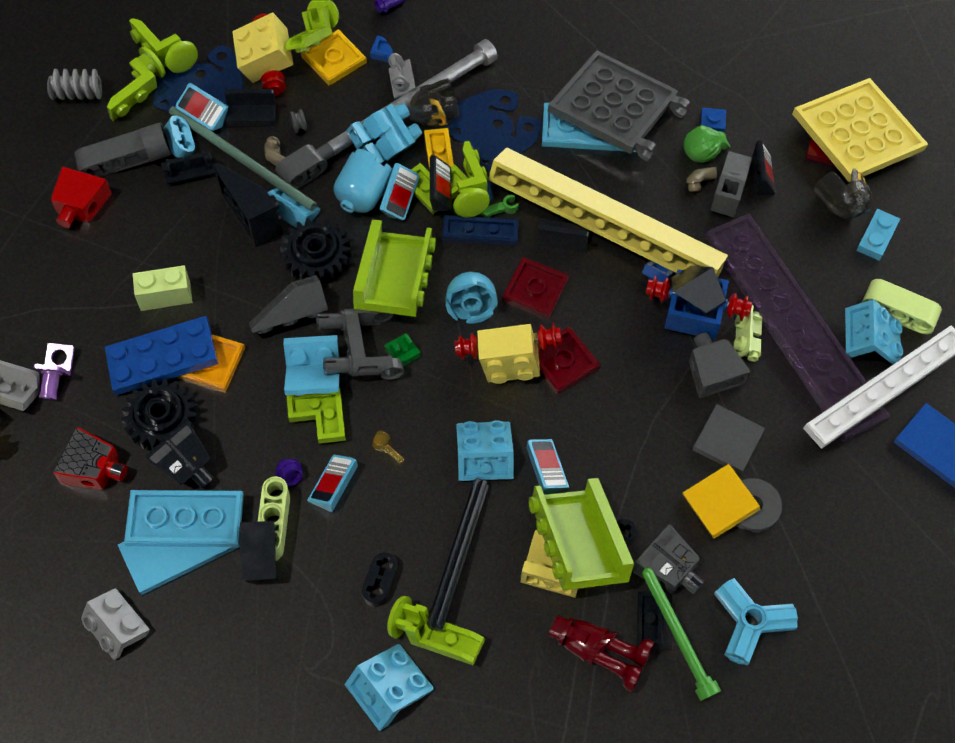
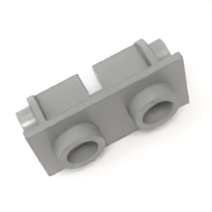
[388,53,416,99]

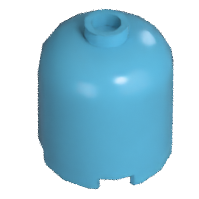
[333,149,393,213]

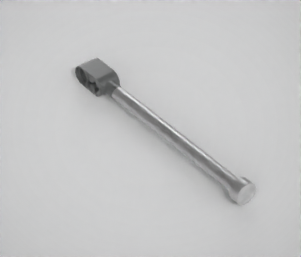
[275,39,498,189]

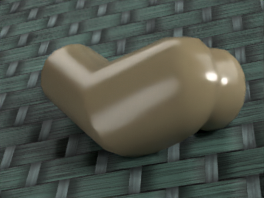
[264,136,286,166]
[686,167,717,192]

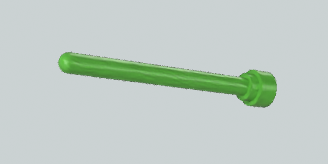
[642,568,721,701]

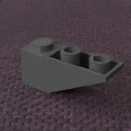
[710,151,752,217]
[249,275,328,334]

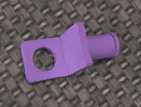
[33,343,75,400]

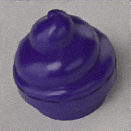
[275,459,303,486]

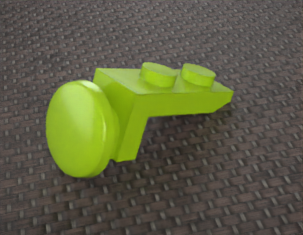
[285,0,339,53]
[129,18,198,73]
[107,47,166,121]
[453,141,490,218]
[387,596,485,665]

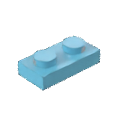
[856,209,900,261]

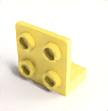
[520,530,578,598]

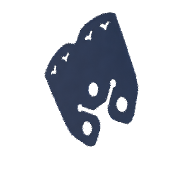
[152,45,243,111]
[442,89,541,172]

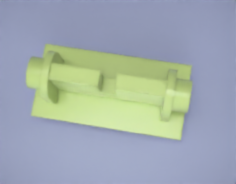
[734,305,762,362]

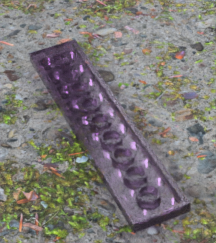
[705,213,890,442]

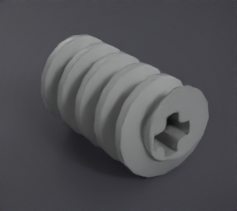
[47,69,102,100]

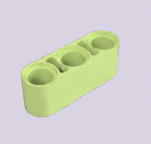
[862,279,942,334]
[258,476,290,561]

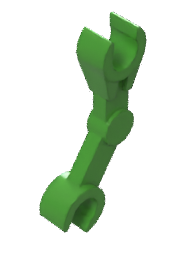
[454,195,519,218]

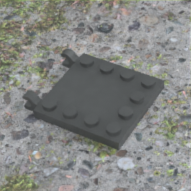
[548,50,690,161]

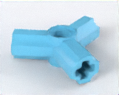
[714,578,798,665]

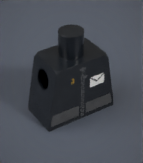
[146,420,214,488]

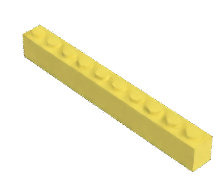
[488,148,728,278]

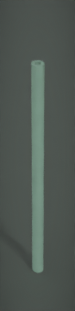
[169,106,317,211]

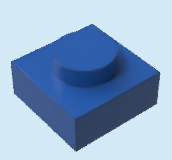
[700,107,726,132]
[642,261,675,282]

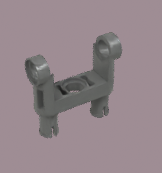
[316,308,404,380]

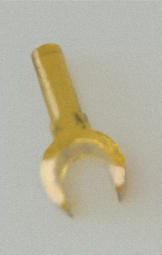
[372,430,405,464]

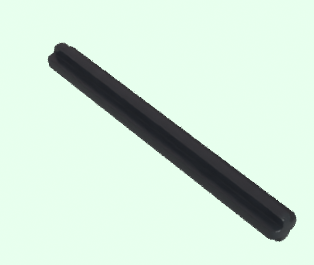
[427,478,489,631]

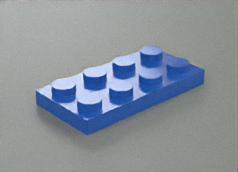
[105,316,218,396]

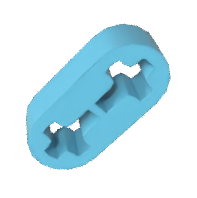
[164,116,195,159]

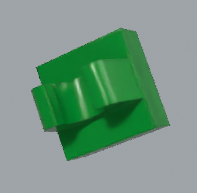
[384,333,420,367]

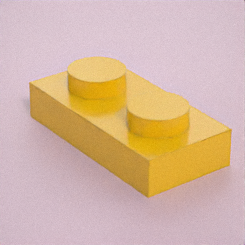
[424,128,454,172]

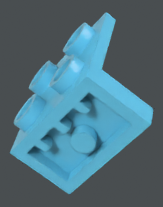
[845,299,903,365]
[283,335,340,396]
[456,420,514,481]
[344,644,434,731]

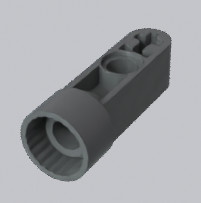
[74,122,172,177]

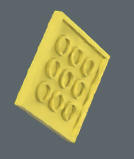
[792,78,928,182]

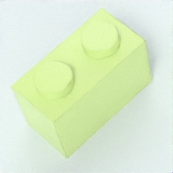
[132,265,193,311]

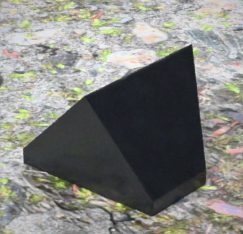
[671,266,726,316]

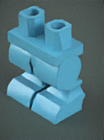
[346,103,422,164]

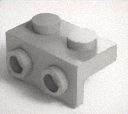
[0,360,40,411]
[81,588,150,660]

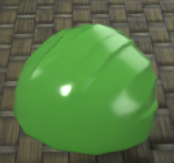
[683,125,731,163]

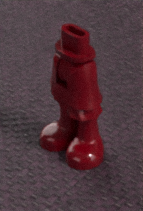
[548,615,655,693]

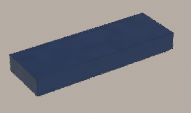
[442,215,519,245]

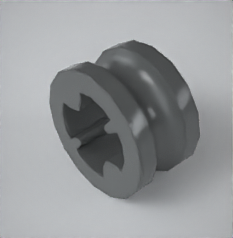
[290,109,307,133]

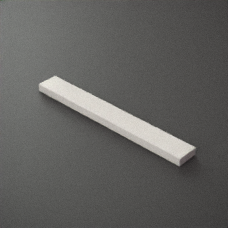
[803,326,955,449]

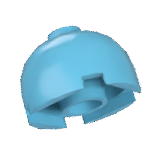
[445,272,498,324]

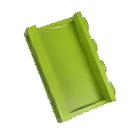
[353,220,436,317]
[529,478,634,591]

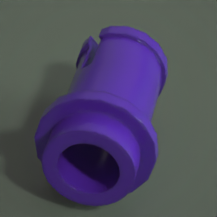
[374,0,405,13]

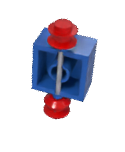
[645,269,752,340]

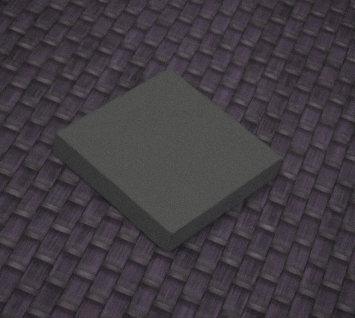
[692,404,765,475]

